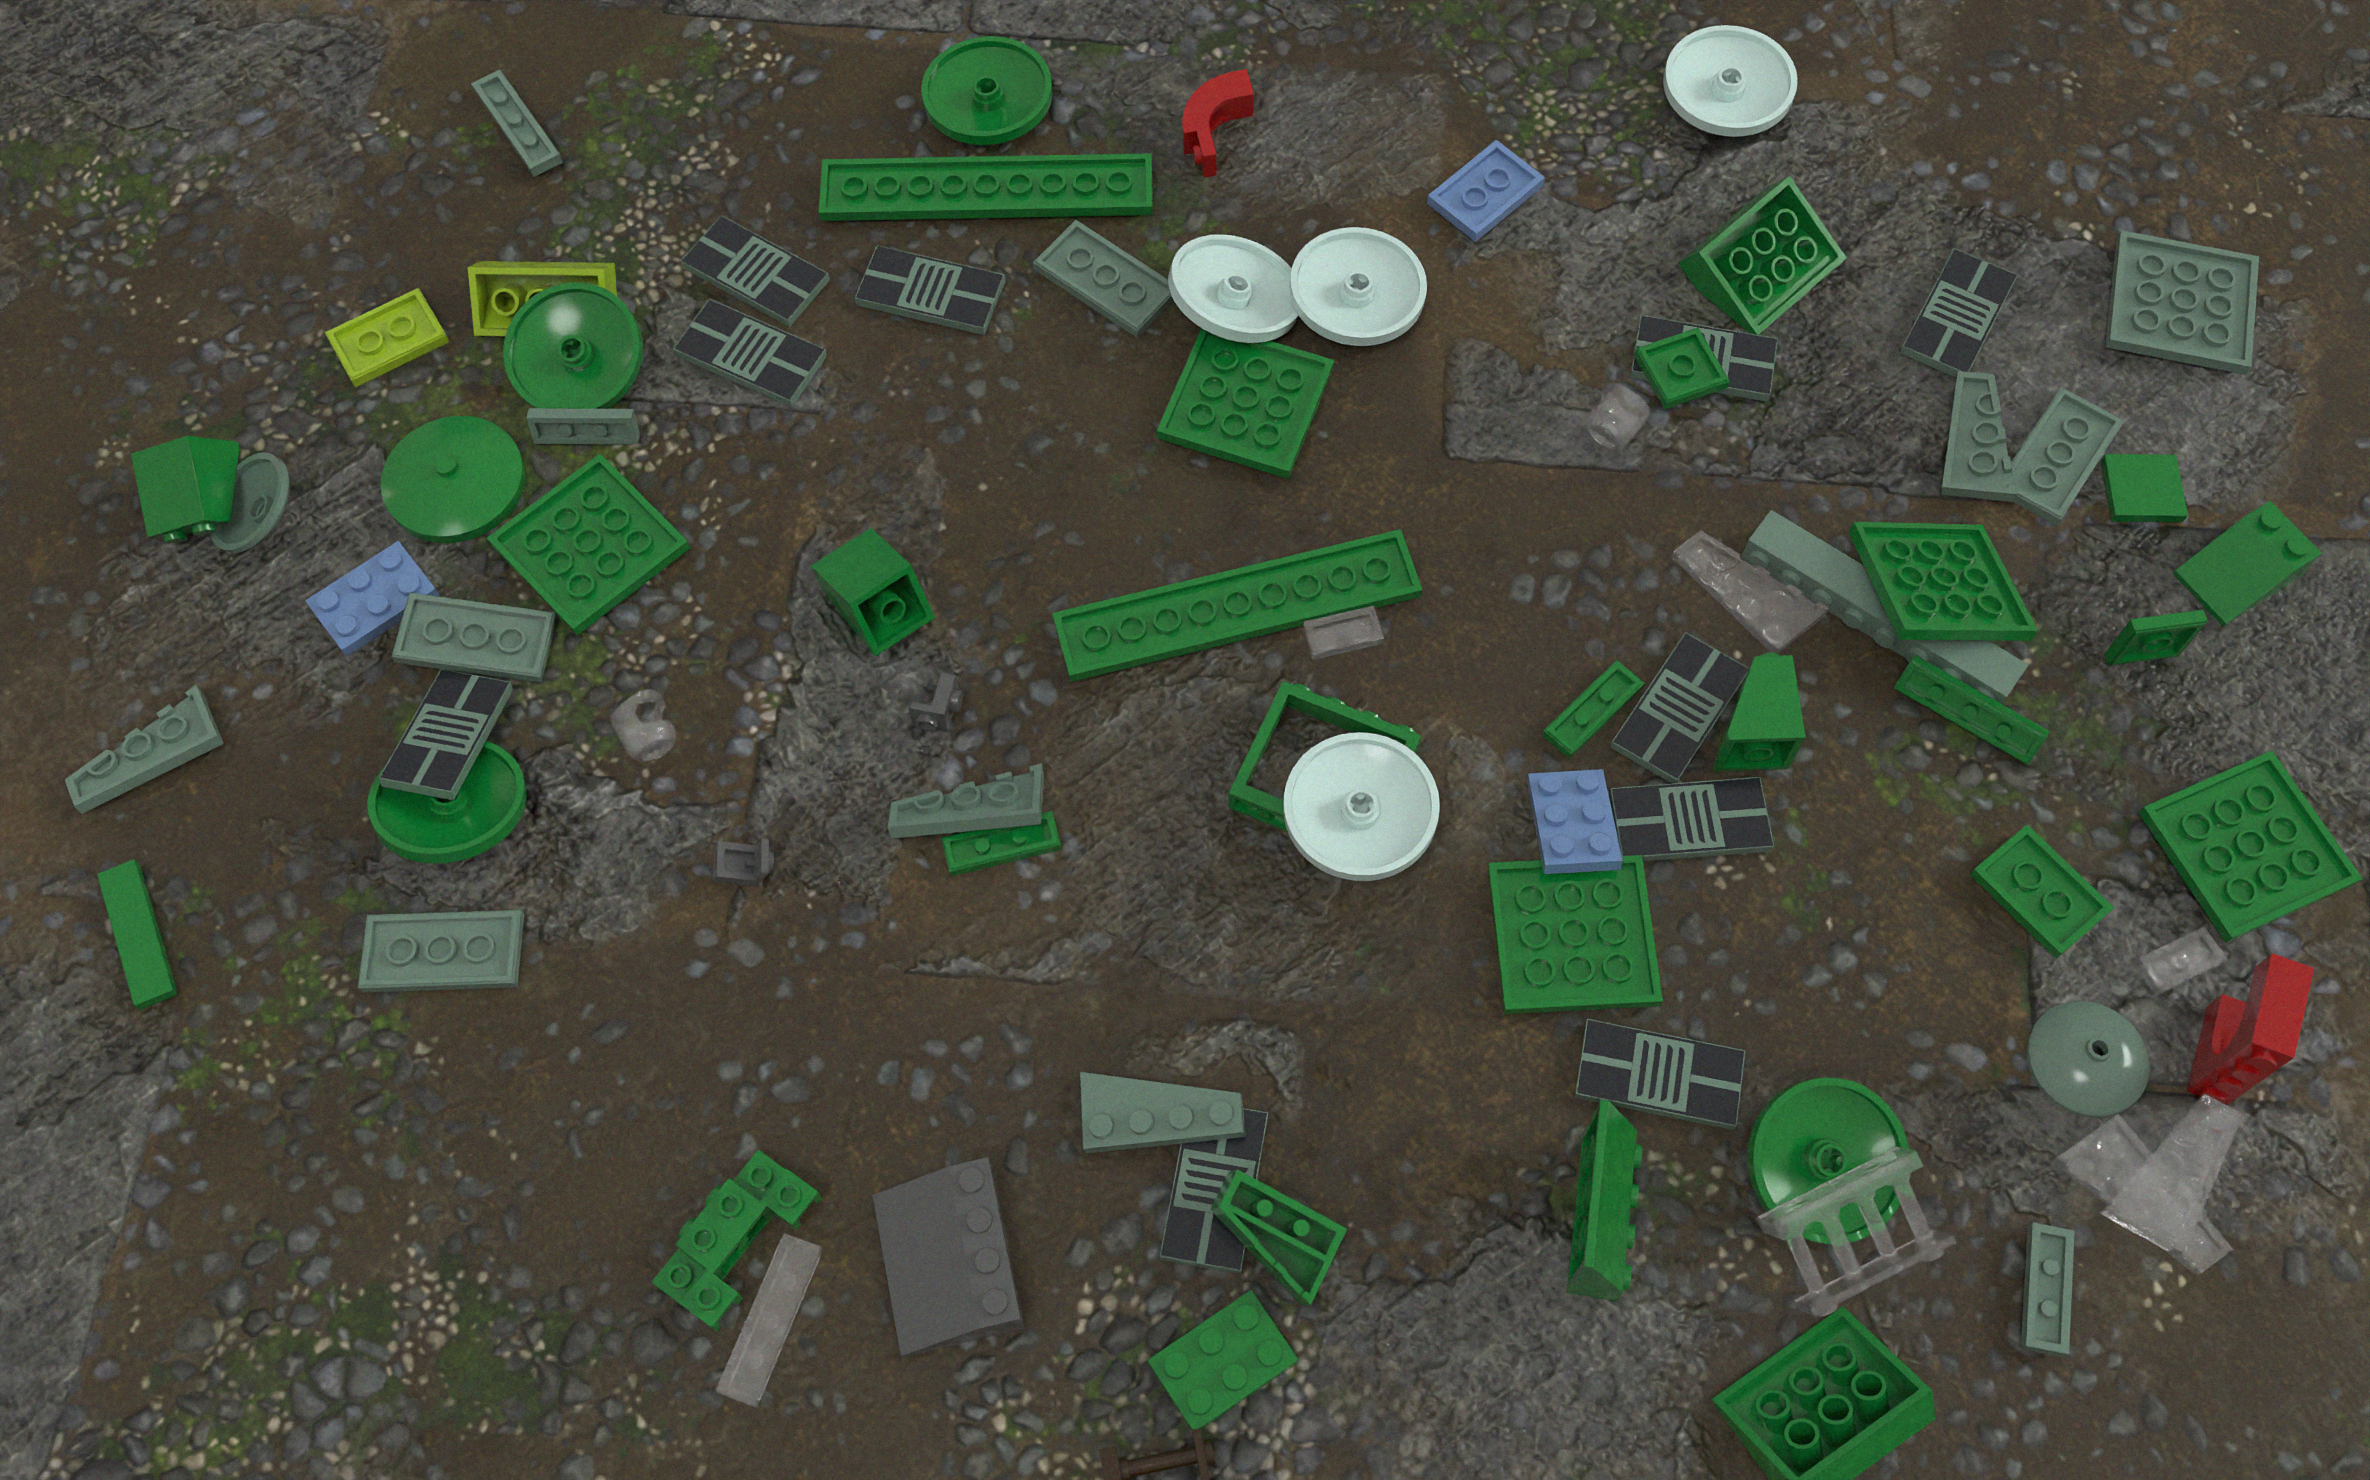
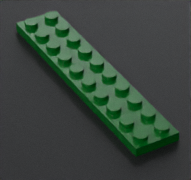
[819,153,1153,221]
[1052,529,1422,682]

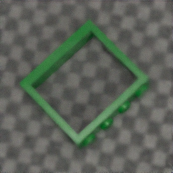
[1228,681,1421,832]

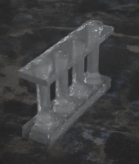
[1757,1147,1957,1317]

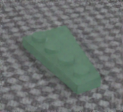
[1941,371,2017,502]
[65,685,224,814]
[888,763,1044,839]
[1080,1072,1245,1154]

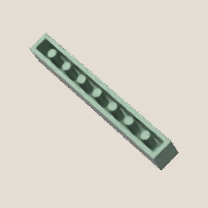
[1741,510,2028,704]

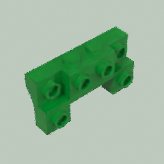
[652,1150,822,1333]

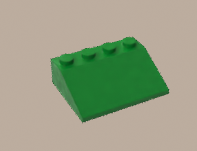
[1678,176,1847,335]
[1566,1100,1643,1301]
[1712,1306,1935,1480]

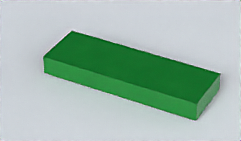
[1542,660,1645,760]
[941,811,1062,877]

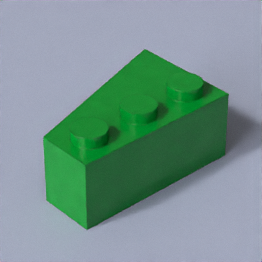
[1210,1169,1347,1305]

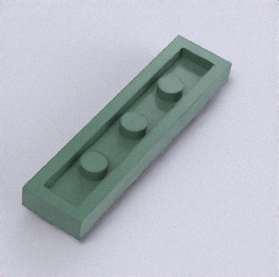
[471,69,563,177]

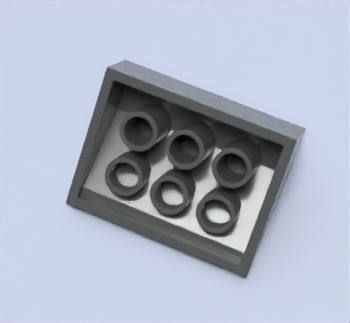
[872,1157,1024,1358]

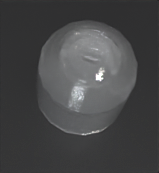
[1587,382,1650,449]
[610,689,676,762]

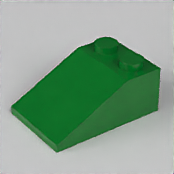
[2173,501,2322,627]

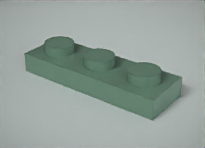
[526,408,640,444]
[2021,1222,2075,1357]

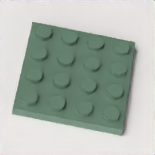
[2105,230,2259,375]

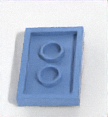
[1427,140,1545,242]
[305,541,440,657]
[1527,769,1623,874]

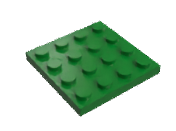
[1156,328,1334,479]
[487,453,690,636]
[1848,522,2038,641]
[2138,751,2363,943]
[1487,855,1663,1014]

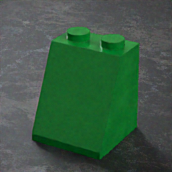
[131,436,240,544]
[811,528,935,656]
[1713,653,1806,772]

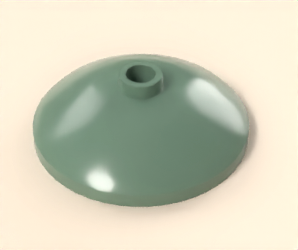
[210,452,290,553]
[2026,1001,2150,1118]

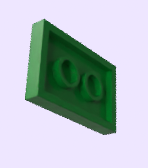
[1970,825,2114,959]
[1147,1290,1299,1431]

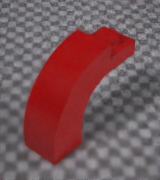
[1182,69,1254,178]

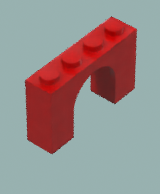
[2187,953,2314,1106]

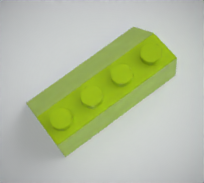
[468,261,617,336]

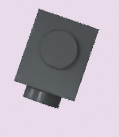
[908,673,963,731]
[713,838,774,887]

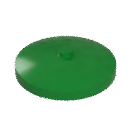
[921,36,1053,145]
[503,282,643,409]
[381,416,526,543]
[367,741,527,864]
[1747,1077,1910,1244]

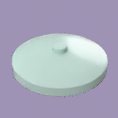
[1663,25,1798,137]
[1289,227,1427,346]
[1168,234,1299,343]
[1283,732,1440,881]

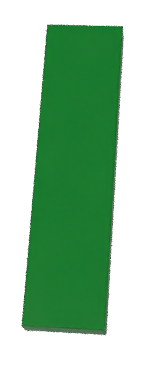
[1894,655,2050,765]
[97,859,178,1010]

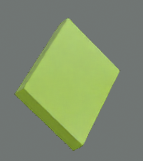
[325,288,450,388]

